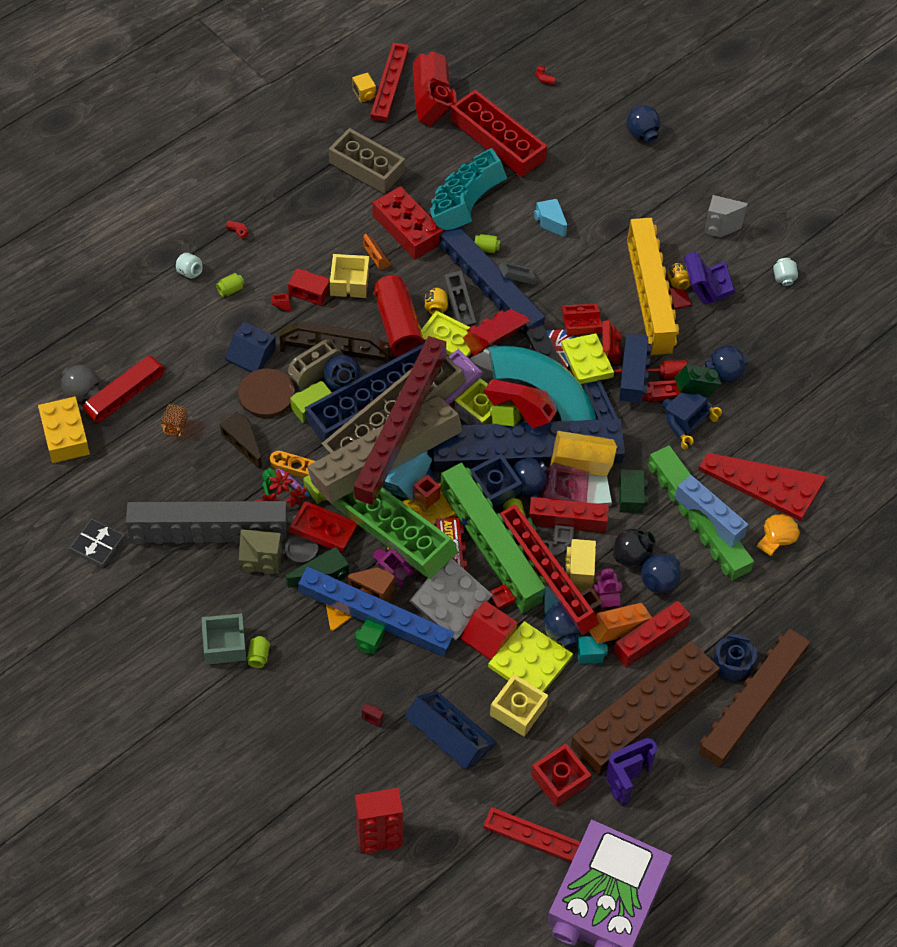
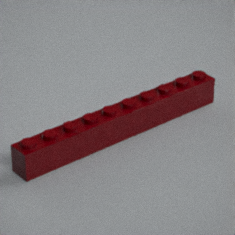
[354,336,447,505]

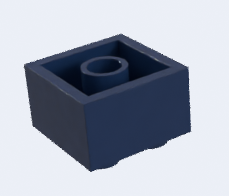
[470,453,522,508]

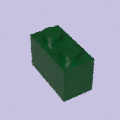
[674,364,721,397]
[619,470,648,513]

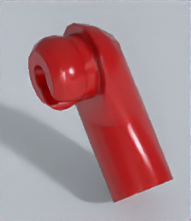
[535,66,556,85]
[226,220,248,239]

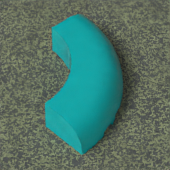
[430,148,507,230]
[488,346,597,421]

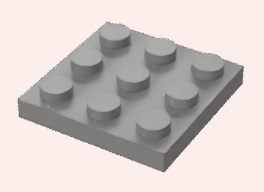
[410,559,492,641]

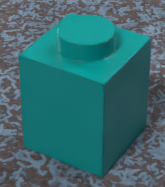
[577,636,608,664]

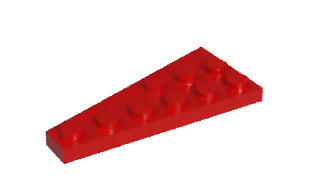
[698,453,827,521]

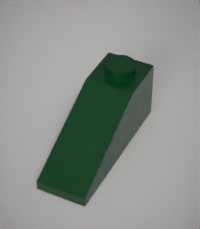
[285,547,349,588]

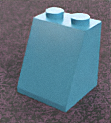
[382,451,432,501]

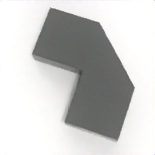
[542,525,574,558]

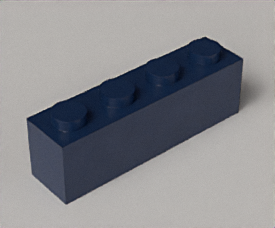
[619,334,651,403]

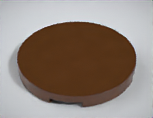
[238,368,295,418]

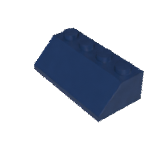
[405,691,497,769]

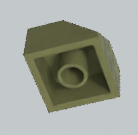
[239,529,282,574]

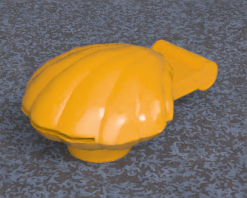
[757,514,800,556]

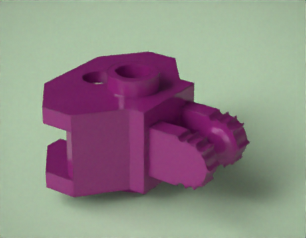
[373,549,414,589]
[592,568,622,612]

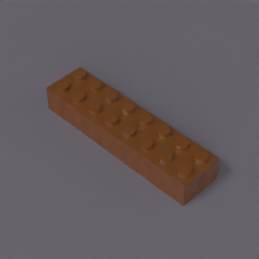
[570,641,720,776]

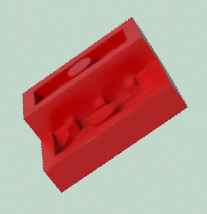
[561,303,603,335]

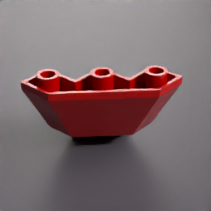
[484,379,557,429]

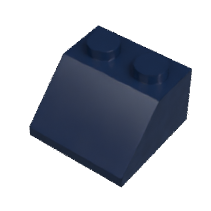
[225,322,276,372]

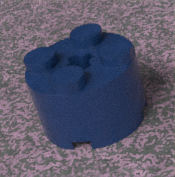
[713,634,757,682]

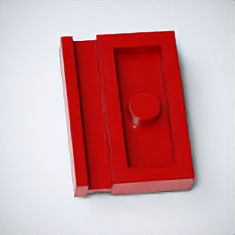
[603,320,623,365]

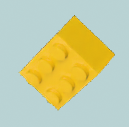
[38,396,90,463]

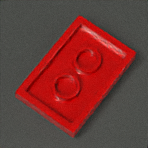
[289,501,358,553]

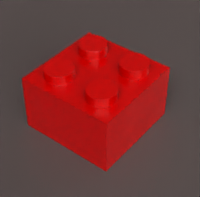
[531,743,591,807]

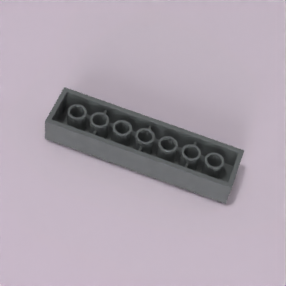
[126,501,288,544]

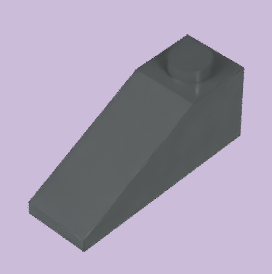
[441,271,476,325]

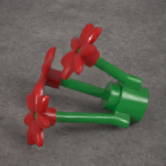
[256,468,307,508]

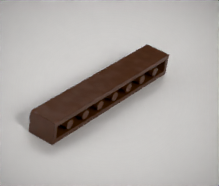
[699,628,810,768]

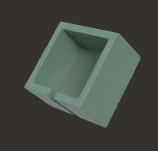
[202,613,247,665]

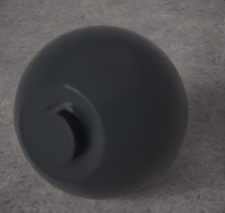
[613,529,656,568]

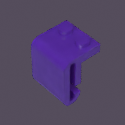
[684,252,736,304]
[606,738,657,806]

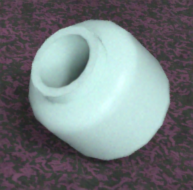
[176,253,203,279]
[773,258,798,286]

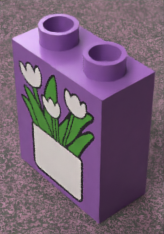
[548,819,672,947]

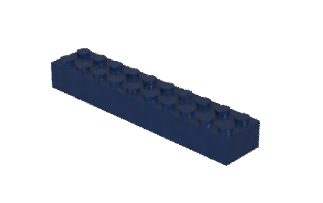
[431,419,625,471]

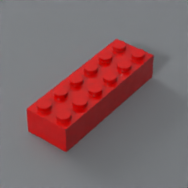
[450,90,547,177]

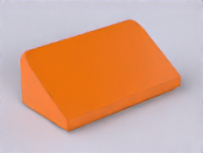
[363,234,391,271]

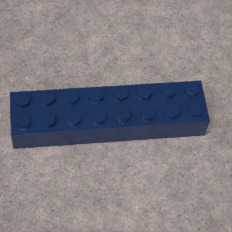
[305,343,425,442]

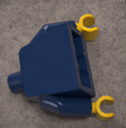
[662,393,722,450]

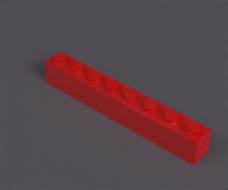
[500,504,599,635]

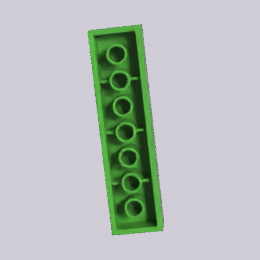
[440,462,546,614]
[331,488,458,579]

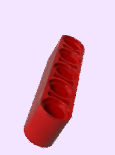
[83,355,165,423]

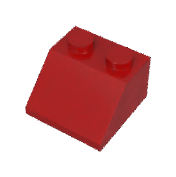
[460,601,517,661]

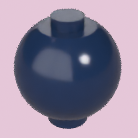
[626,105,661,143]
[705,346,748,382]
[324,355,361,391]
[512,458,549,496]
[641,554,681,594]
[544,602,581,648]

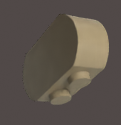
[288,339,344,388]

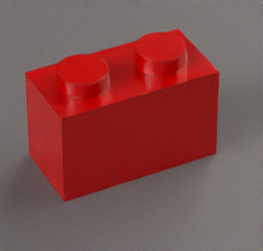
[288,269,330,306]

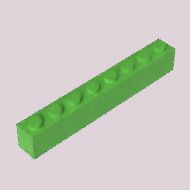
[648,445,754,581]

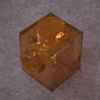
[161,404,188,436]

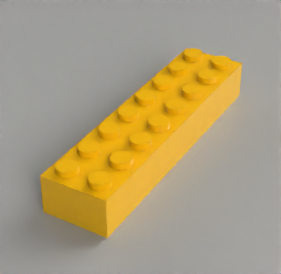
[627,218,679,355]

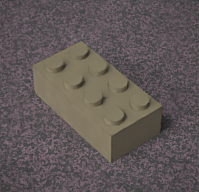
[329,128,405,194]

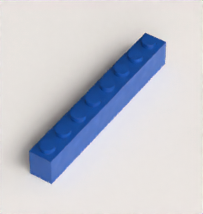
[298,566,454,657]

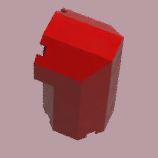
[413,52,457,127]

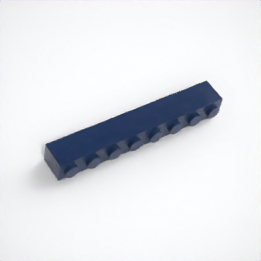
[439,227,545,336]

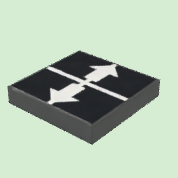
[69,519,125,568]

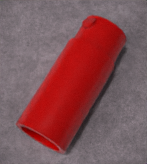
[373,275,425,358]

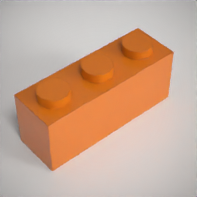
[589,603,652,644]

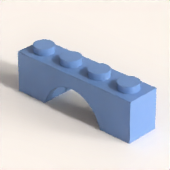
[675,475,748,548]

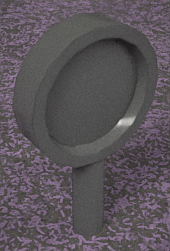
[285,515,318,566]

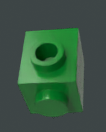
[354,619,385,655]

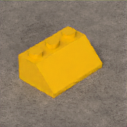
[550,431,617,477]

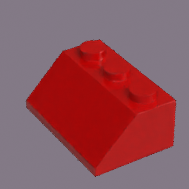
[463,309,530,356]

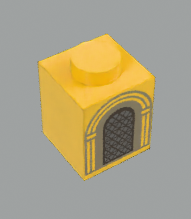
[352,72,376,103]

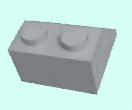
[704,195,747,237]

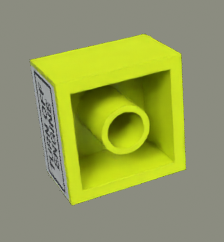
[454,378,493,425]

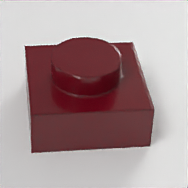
[361,703,384,728]

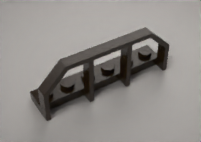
[279,321,392,364]

